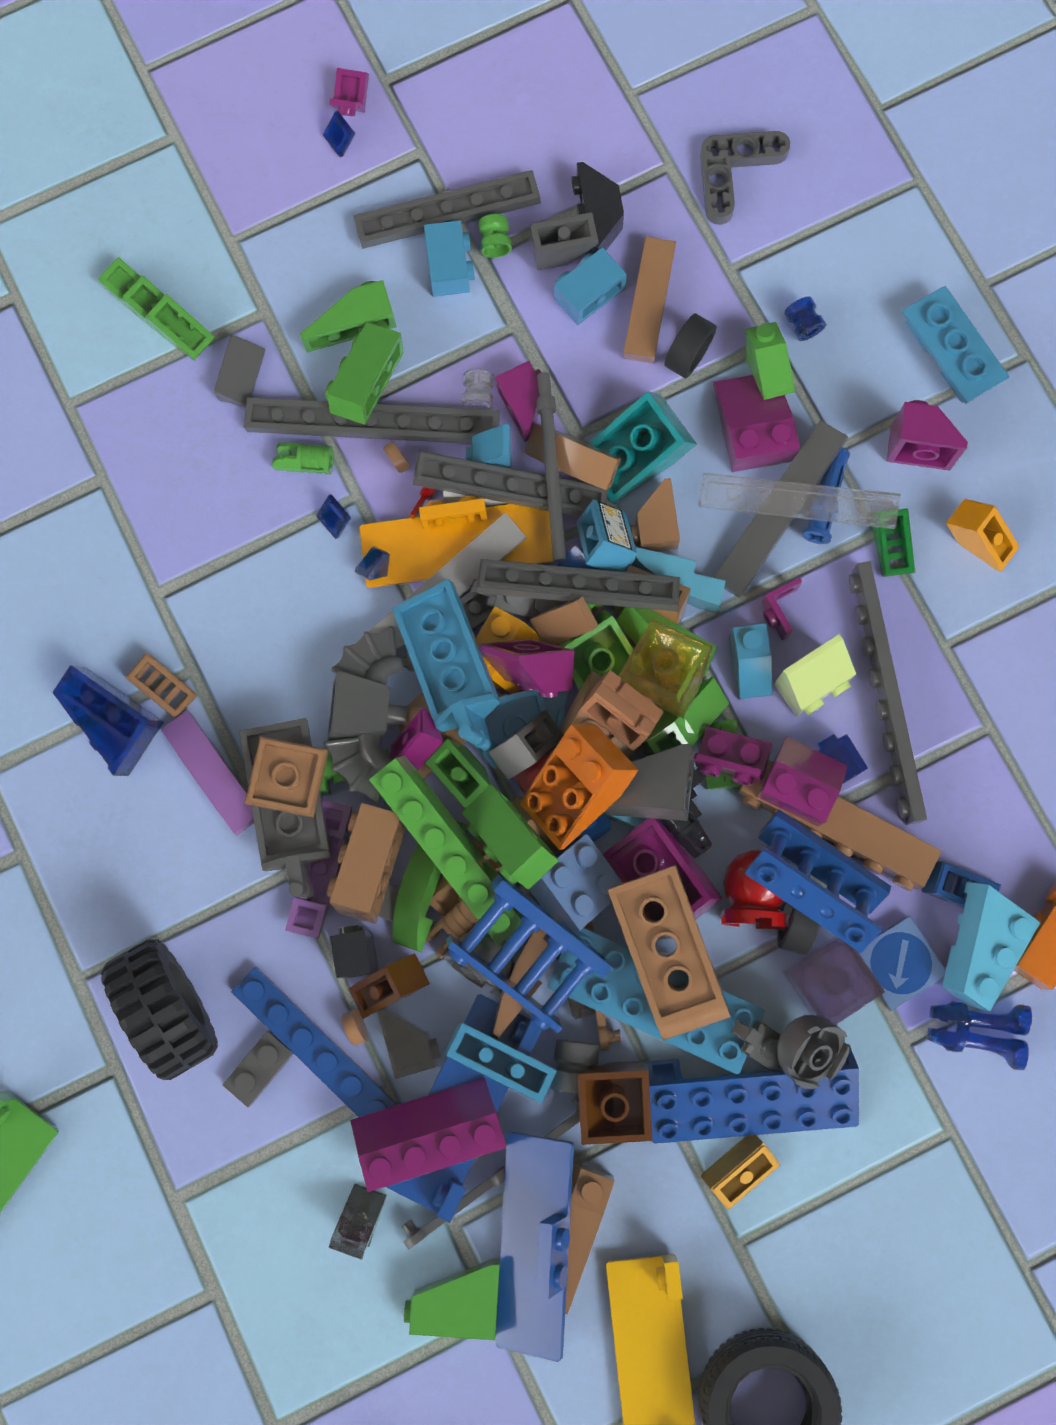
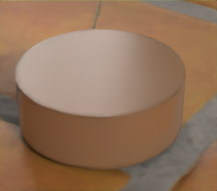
[383,441,411,474]
[342,1009,368,1046]

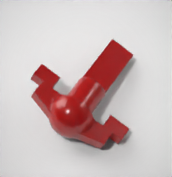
[410,487,436,520]

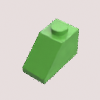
[745,322,795,400]
[425,739,491,809]

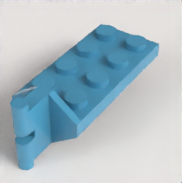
[392,578,500,753]

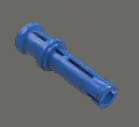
[802,447,850,544]

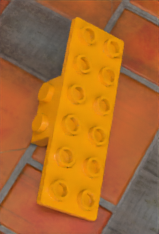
[359,496,556,588]

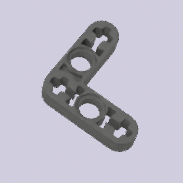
[700,131,790,225]

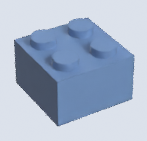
[529,833,623,932]

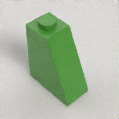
[404,1258,500,1340]

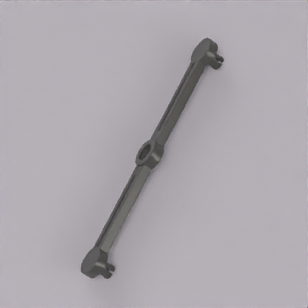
[401,1094,580,1250]

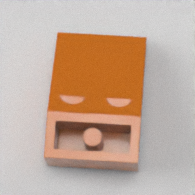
[520,724,639,850]

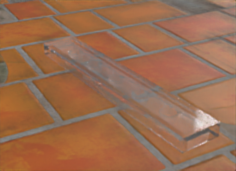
[698,473,901,529]

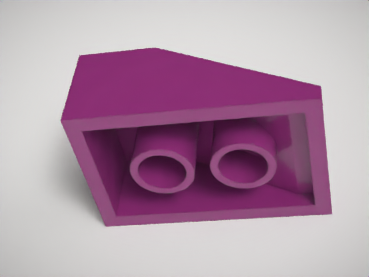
[713,375,800,472]
[602,818,723,940]

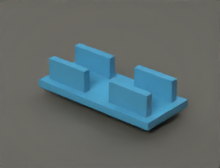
[901,285,1010,404]

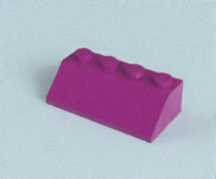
[350,1078,507,1192]

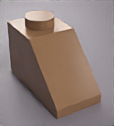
[630,478,680,552]

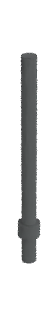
[536,372,566,562]

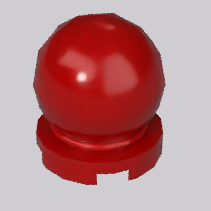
[721,849,790,929]

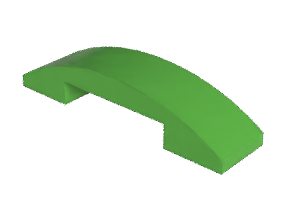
[393,821,468,953]

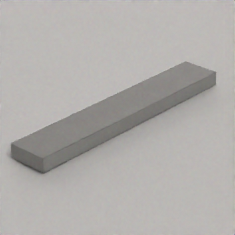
[358,513,527,652]

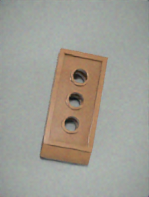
[608,864,731,1040]

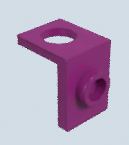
[761,578,802,640]

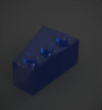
[52,665,164,776]

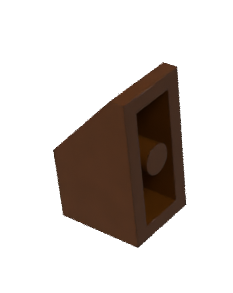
[348,953,430,1019]

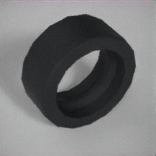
[664,313,717,379]
[777,902,819,955]

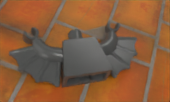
[323,626,418,804]

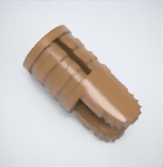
[426,899,478,959]

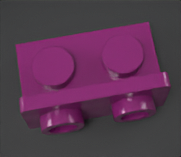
[694,726,773,786]

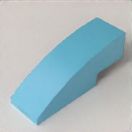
[632,547,726,614]

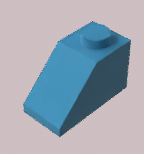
[466,424,512,469]
[729,623,772,700]

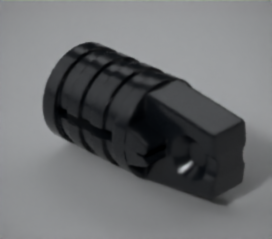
[660,810,712,859]

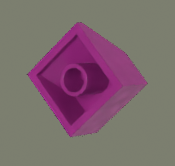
[886,400,968,471]
[479,639,574,697]
[757,736,848,827]

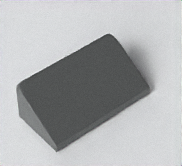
[214,335,266,407]

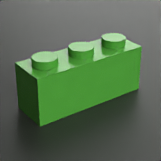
[325,322,403,425]
[462,784,559,890]

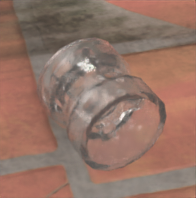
[462,369,494,410]

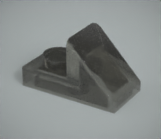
[329,1183,387,1260]

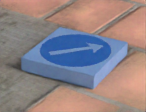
[852,916,946,1011]

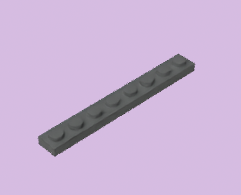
[244,397,500,444]
[849,561,927,825]

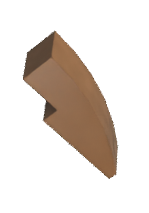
[524,422,622,490]

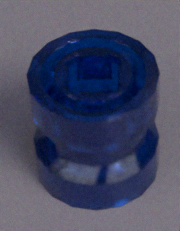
[784,296,827,341]

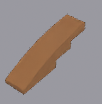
[491,929,549,1040]

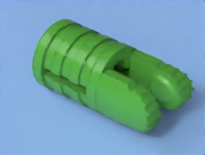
[272,442,334,475]

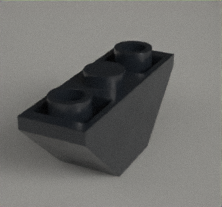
[571,162,624,253]

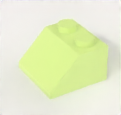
[774,634,856,716]

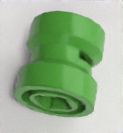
[478,214,512,258]

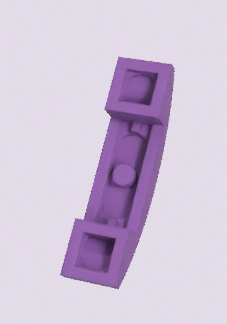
[285,799,352,939]

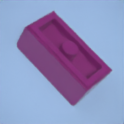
[390,707,443,770]

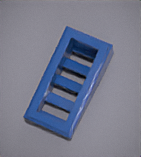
[921,861,1001,907]

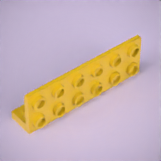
[606,1254,696,1425]

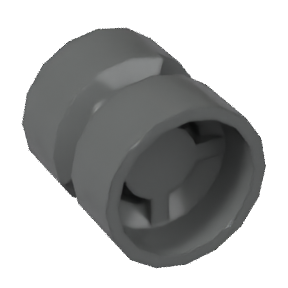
[550,1039,600,1094]

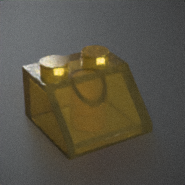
[619,620,712,719]

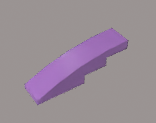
[161,710,254,836]

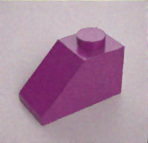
[495,361,542,442]

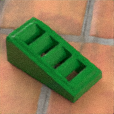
[870,508,915,577]

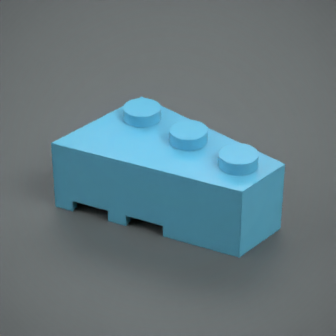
[942,882,1040,1011]

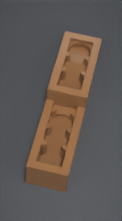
[623,236,676,364]

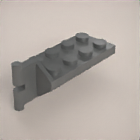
[239,718,332,900]

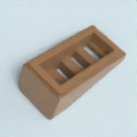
[125,653,198,718]

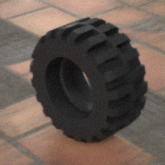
[101,939,218,1080]

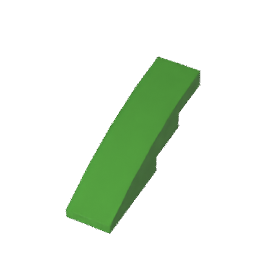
[98,257,215,361]

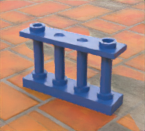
[744,809,891,953]
[446,873,612,1033]

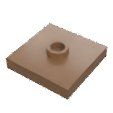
[245,736,329,818]

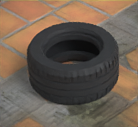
[698,1328,843,1425]

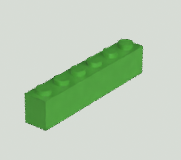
[369,755,523,945]

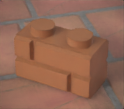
[580,670,663,751]

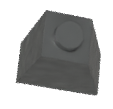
[605,744,695,821]

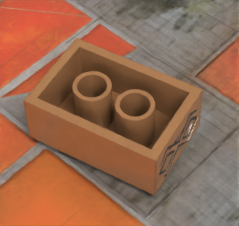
[327,803,406,924]

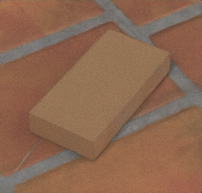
[530,596,598,645]

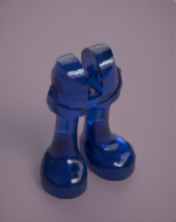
[927,1001,1032,1071]

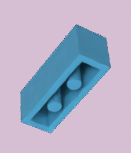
[443,1022,557,1104]

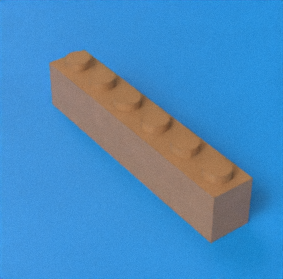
[737,760,942,891]

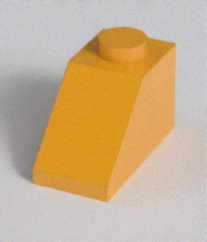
[946,499,1020,572]

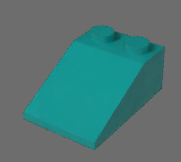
[589,391,697,504]

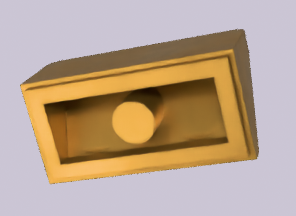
[701,1134,780,1210]

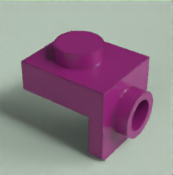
[329,68,369,117]

